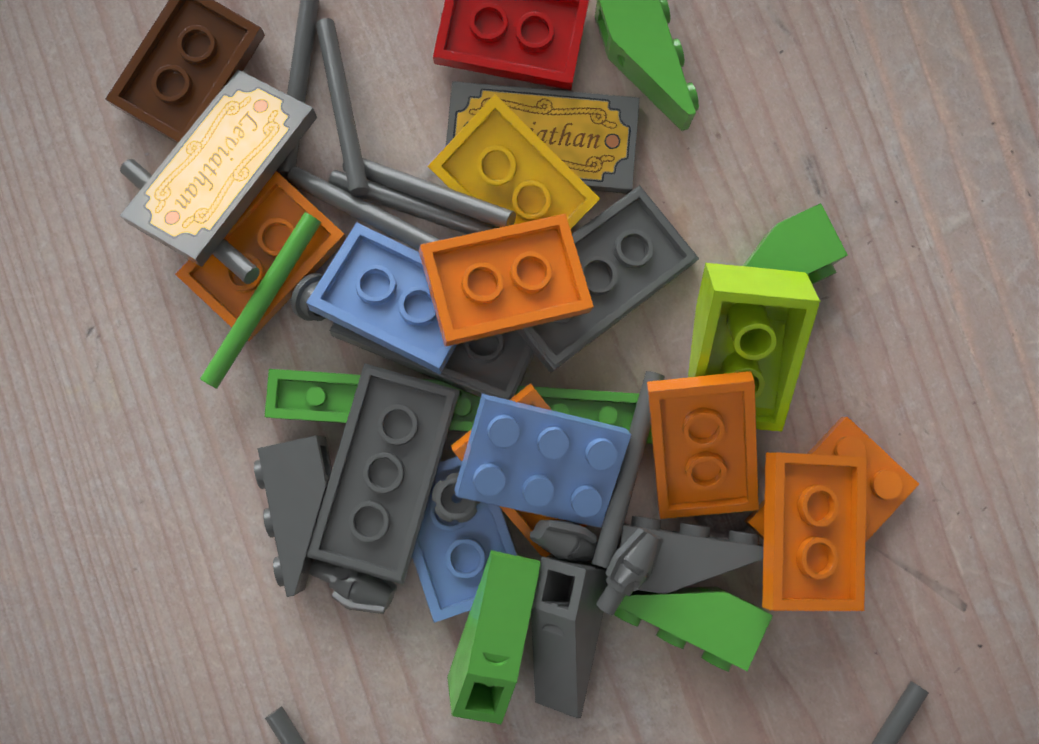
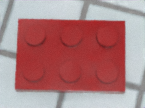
[433,0,590,90]

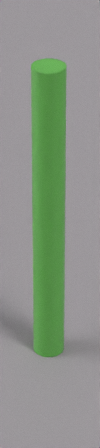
[200,212,321,389]

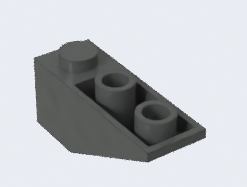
[254,435,332,597]
[617,516,764,594]
[531,557,608,719]

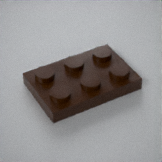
[105,0,265,144]

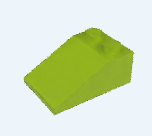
[688,263,820,432]

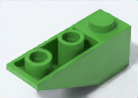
[595,0,699,131]
[743,203,848,285]
[447,550,541,725]
[614,587,773,672]

